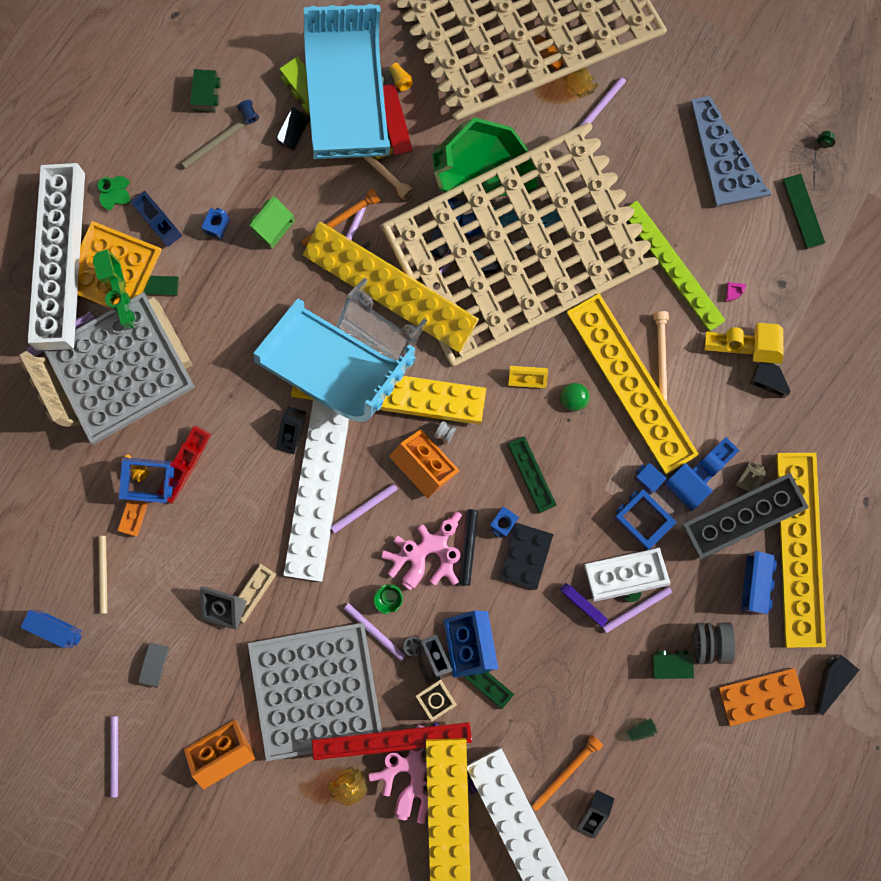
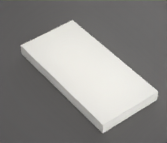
[584,548,670,602]

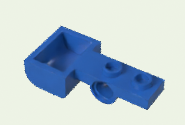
[664,437,740,511]

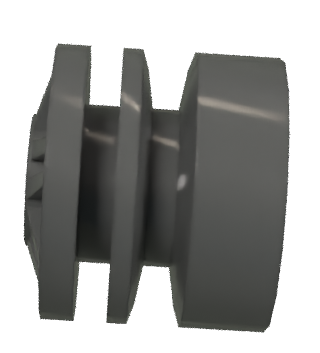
[693,623,735,664]

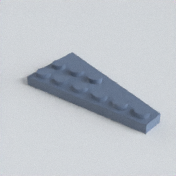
[691,96,772,207]

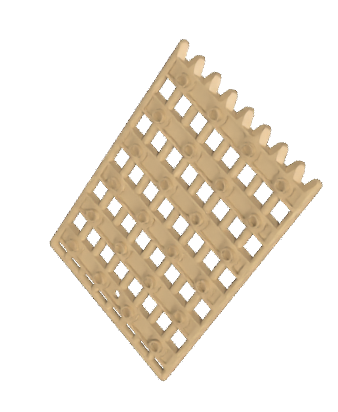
[396,0,667,121]
[382,122,658,367]

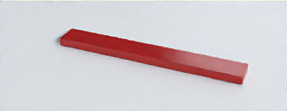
[311,722,472,761]

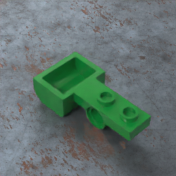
[93,249,135,330]

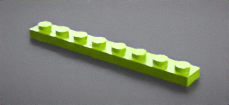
[627,201,726,332]

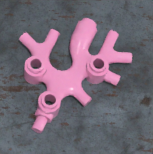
[382,511,462,590]
[369,724,428,824]

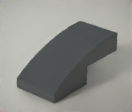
[139,642,169,688]

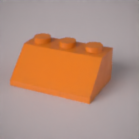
[389,429,460,499]
[184,719,255,790]

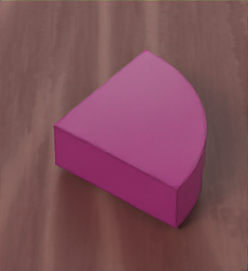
[725,282,746,302]

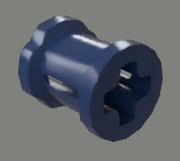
[237,100,259,125]

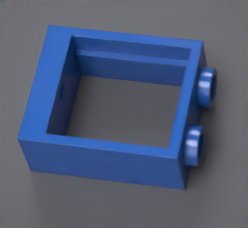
[119,457,174,503]
[614,489,677,551]
[20,609,82,648]

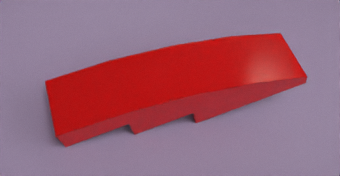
[383,83,413,156]
[157,425,212,504]

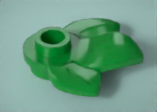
[97,176,130,211]

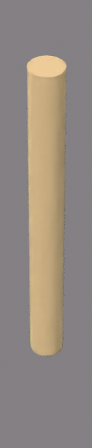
[98,536,107,614]

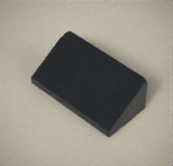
[276,107,310,151]

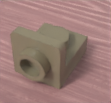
[736,461,765,492]

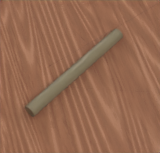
[182,120,245,169]

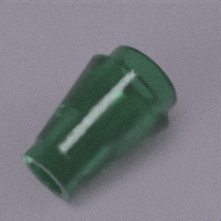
[627,718,658,742]

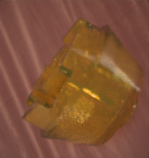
[563,68,599,99]
[327,766,367,806]

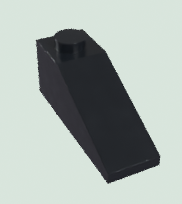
[815,654,859,716]

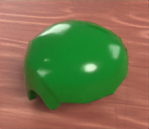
[560,383,590,412]
[373,584,403,615]

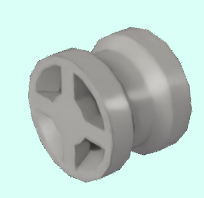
[434,421,456,445]

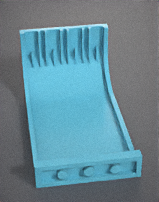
[304,4,390,159]
[253,299,416,422]

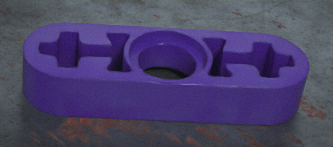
[559,582,608,627]

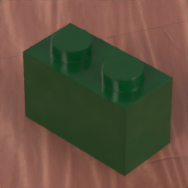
[190,69,221,113]
[651,650,694,679]

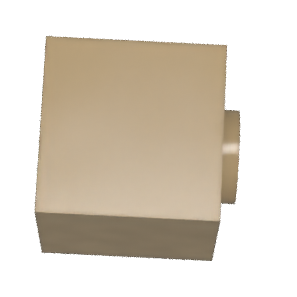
[416,679,457,721]

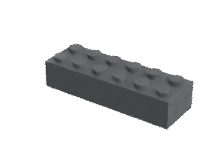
[683,472,809,560]

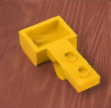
[705,323,783,364]

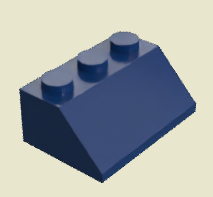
[741,551,777,614]
[443,610,498,678]

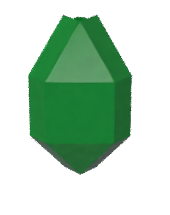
[432,117,540,197]

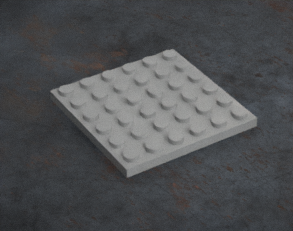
[44,292,195,445]
[248,623,382,761]

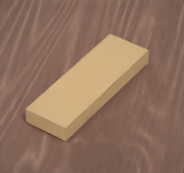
[238,563,277,623]

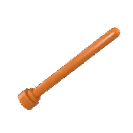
[301,188,381,246]
[532,734,604,811]

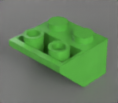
[250,196,295,249]

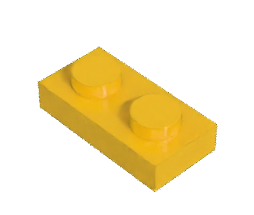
[508,366,548,388]

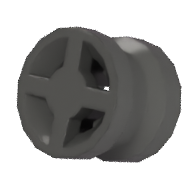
[403,637,420,656]

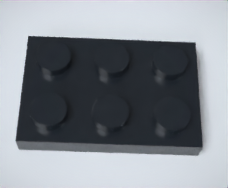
[500,523,554,590]

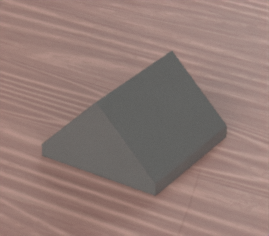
[200,586,247,630]

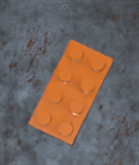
[718,668,806,726]

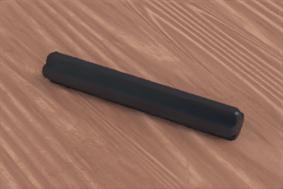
[459,509,478,586]

